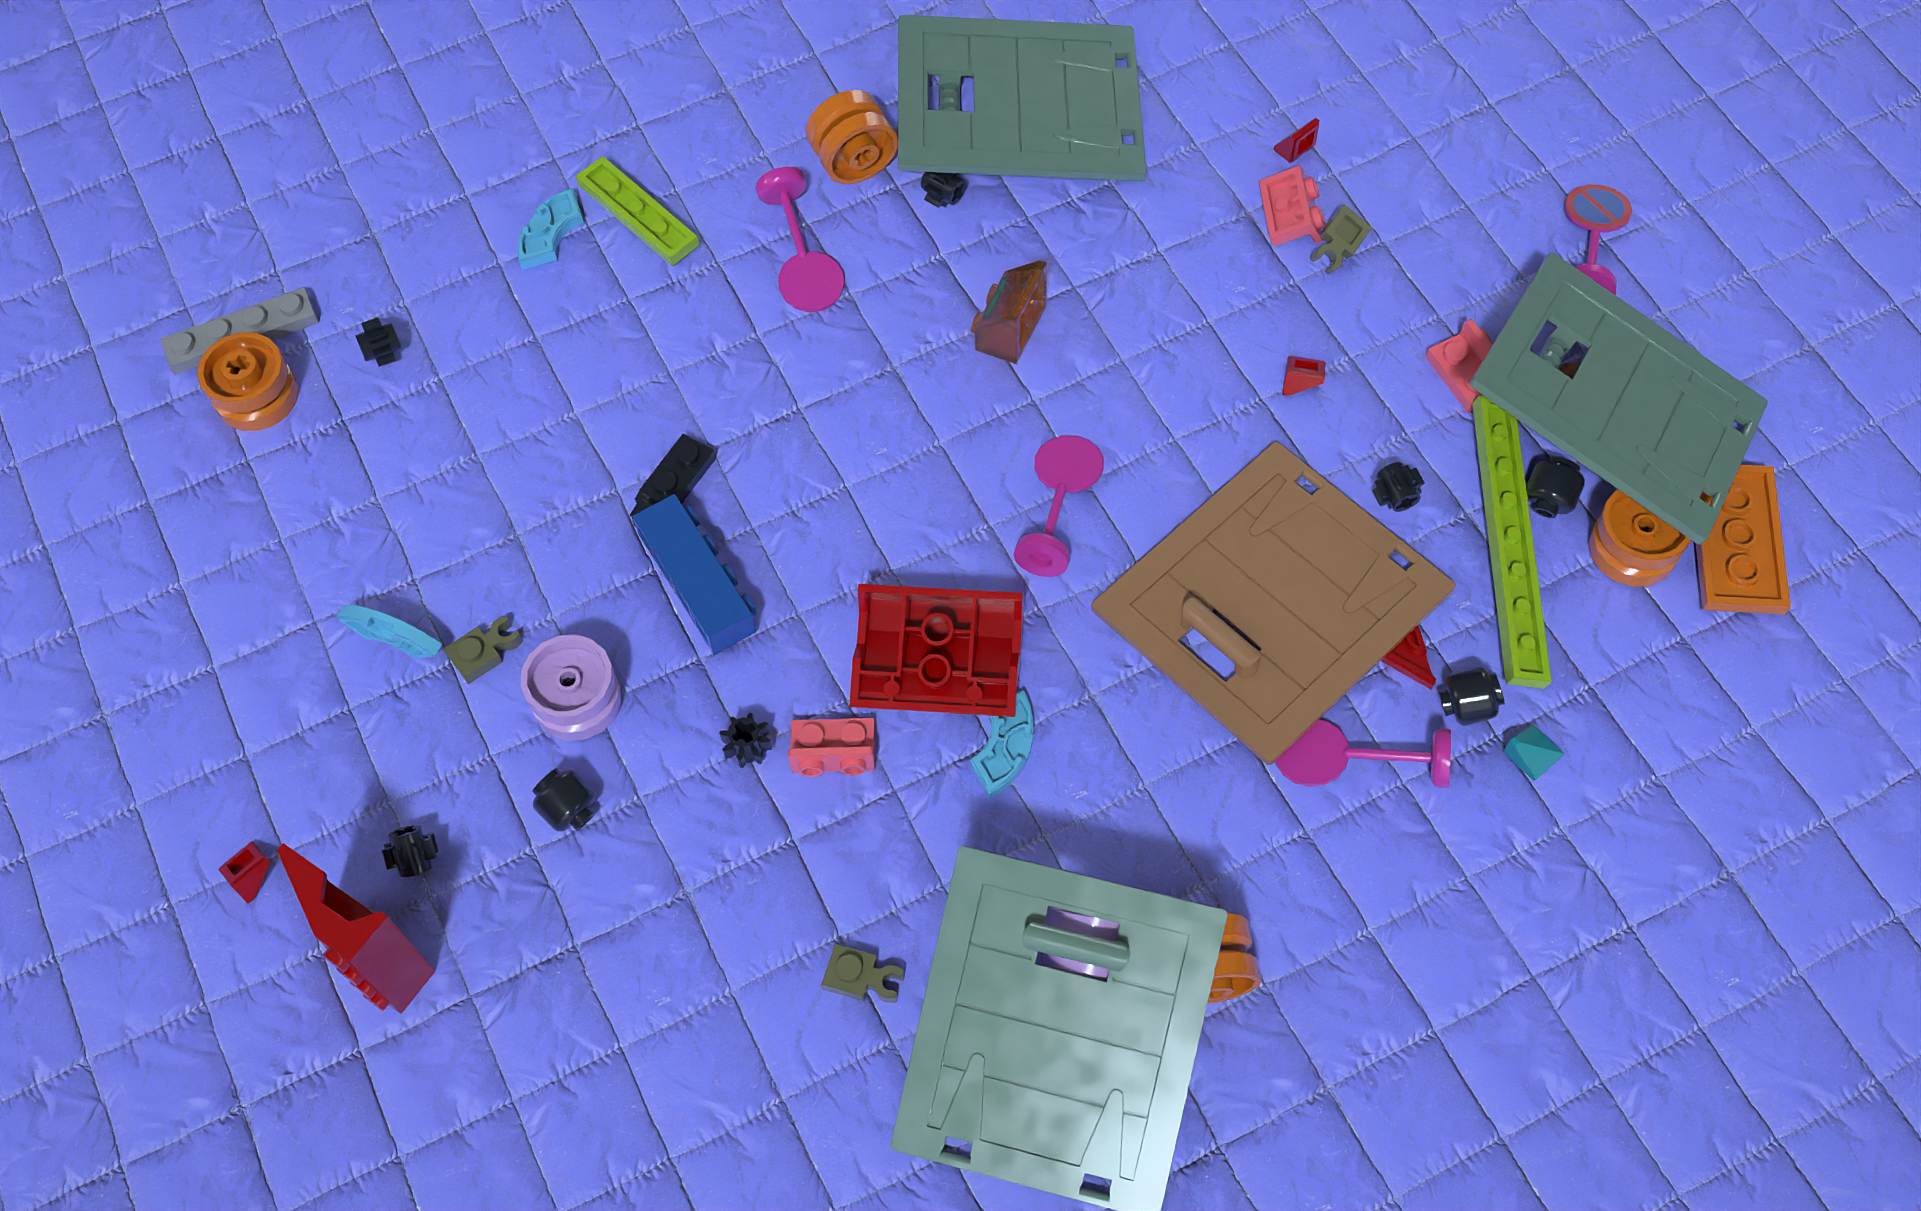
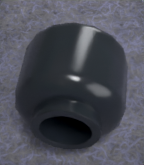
[1526,456,1585,518]
[1438,666,1505,726]
[532,768,596,832]

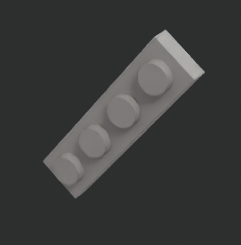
[160,287,319,375]

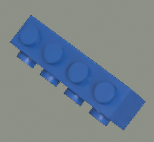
[632,494,757,655]

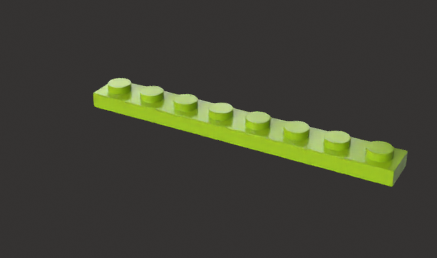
[1472,395,1552,689]

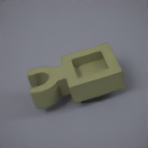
[1310,204,1372,274]
[443,616,523,684]
[821,944,905,1003]

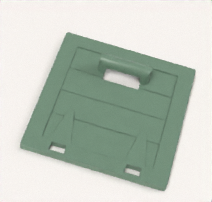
[898,15,1146,181]
[1469,252,1768,545]
[890,846,1228,1211]

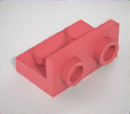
[1259,165,1326,246]
[1426,319,1492,413]
[788,718,875,777]

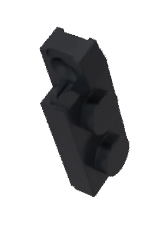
[630,434,716,527]

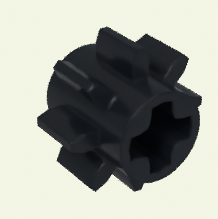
[921,172,966,208]
[355,317,402,367]
[1372,462,1425,512]
[719,713,773,768]
[381,825,439,877]

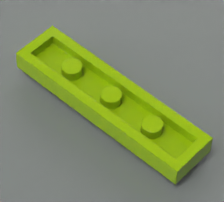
[575,156,699,266]

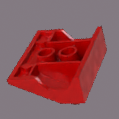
[849,584,1025,717]
[277,843,435,1014]

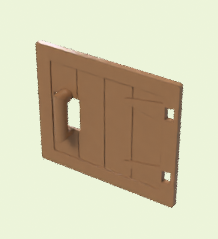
[1091,442,1456,765]

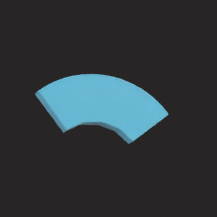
[517,188,584,270]
[336,605,442,659]
[970,690,1034,799]

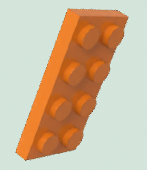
[1696,465,1791,615]

